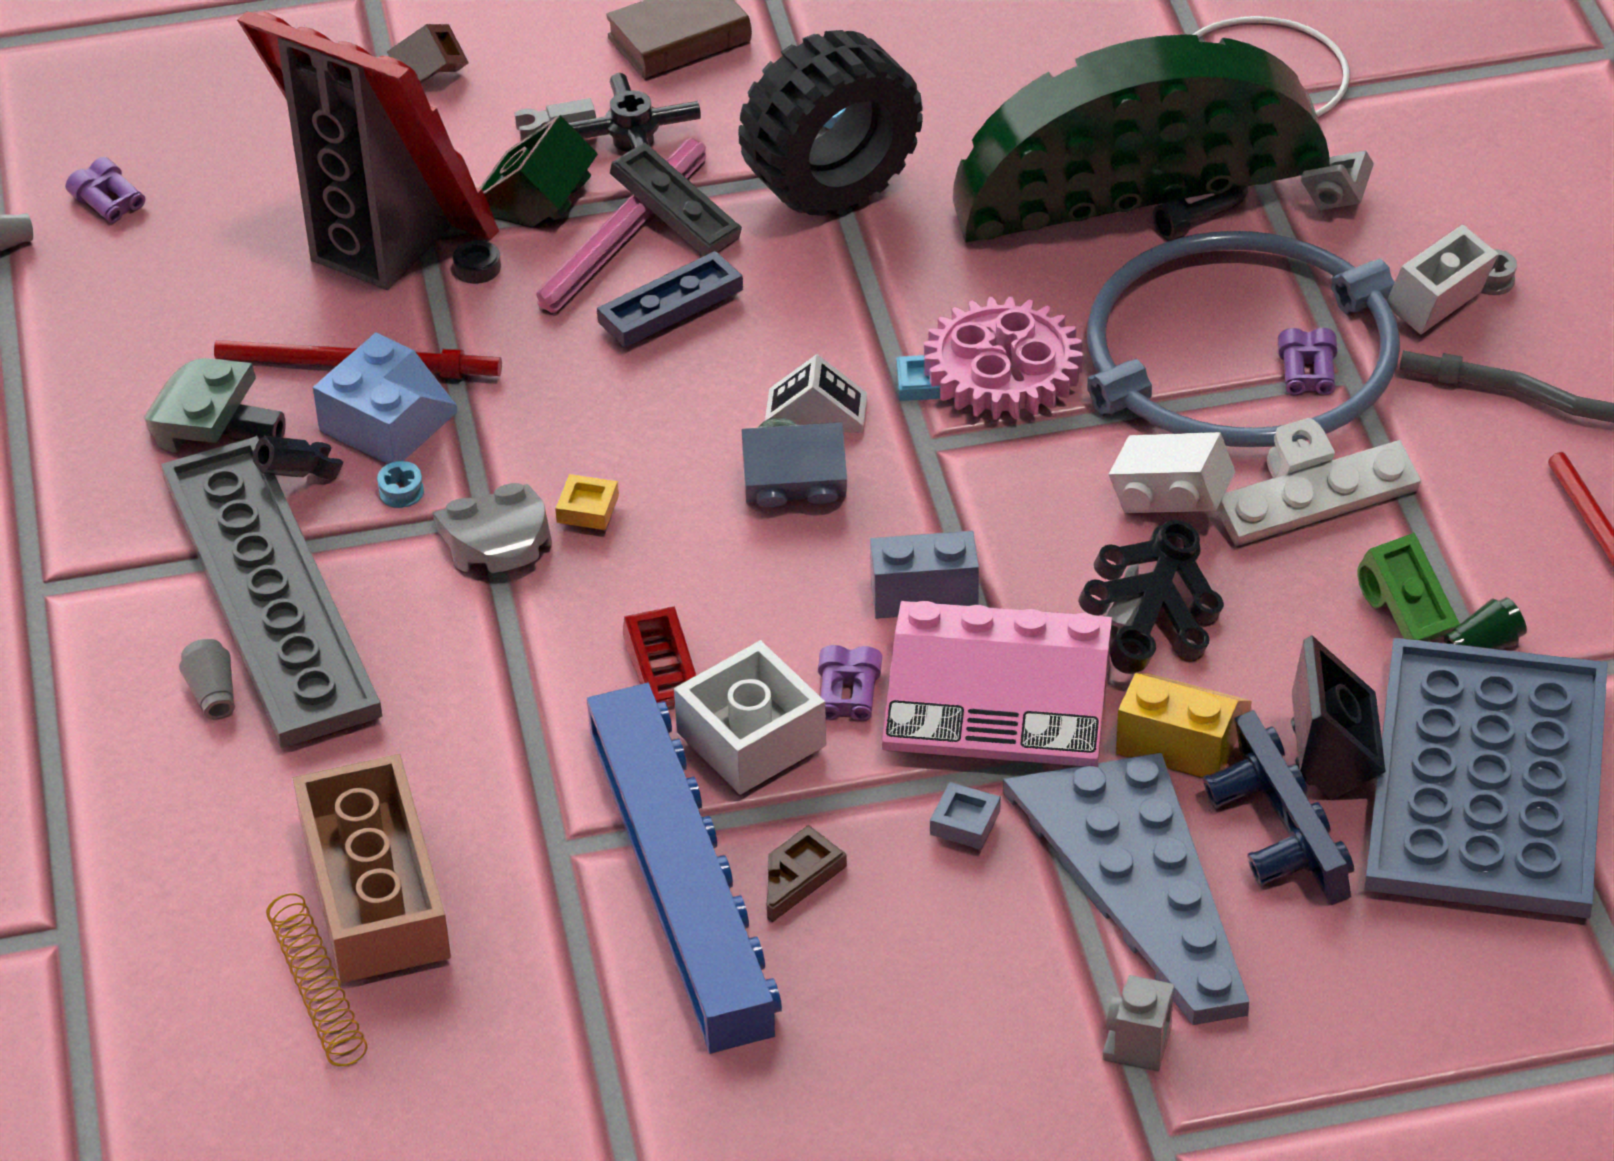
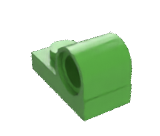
[1357,533,1460,641]

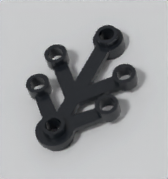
[1078,520,1224,674]

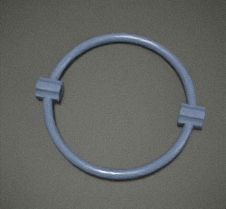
[1087,231,1400,448]

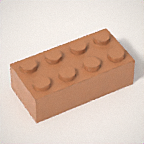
[292,754,451,983]

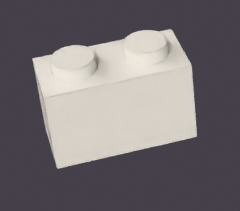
[1387,224,1498,334]
[1109,432,1236,513]

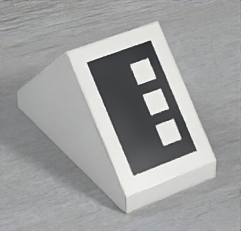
[765,354,867,433]

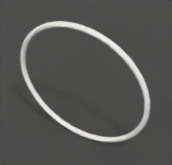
[1192,16,1350,117]

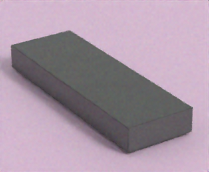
[609,143,742,256]

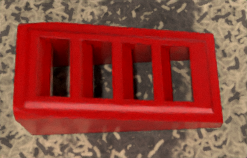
[622,606,697,707]

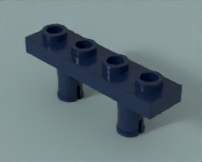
[1203,710,1355,905]

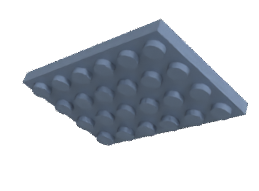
[1364,638,1608,919]

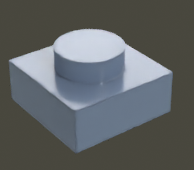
[930,782,1001,849]

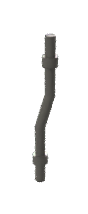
[1400,350,1614,423]

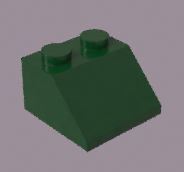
[479,115,598,228]

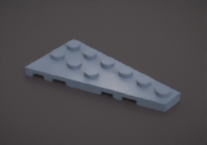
[1003,753,1250,1025]

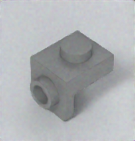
[1301,150,1374,210]

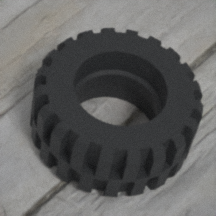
[738,30,923,216]

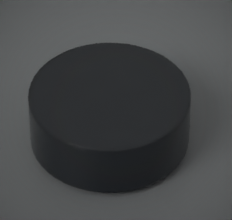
[453,240,501,284]

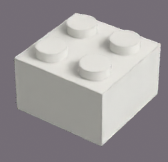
[674,640,827,795]

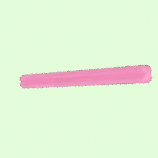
[536,138,707,313]

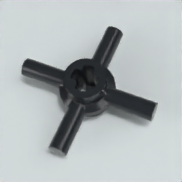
[569,73,701,152]

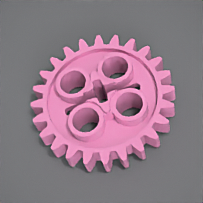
[924,297,1083,420]

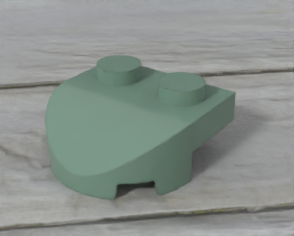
[144,358,256,453]

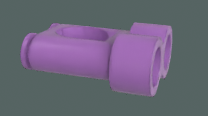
[65,157,146,223]
[1278,328,1338,395]
[818,645,882,721]

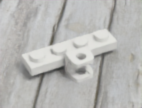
[1217,418,1421,547]

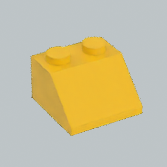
[1116,673,1252,778]

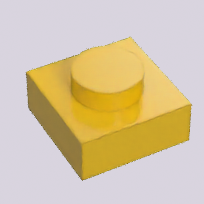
[555,474,619,530]

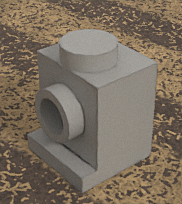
[1103,975,1174,1071]

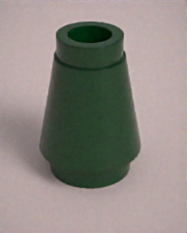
[1444,597,1527,650]

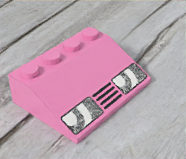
[882,601,1112,768]

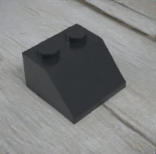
[1291,635,1386,800]

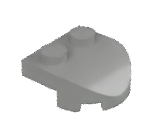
[432,483,552,573]

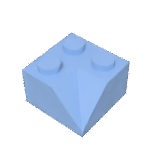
[313,332,457,464]

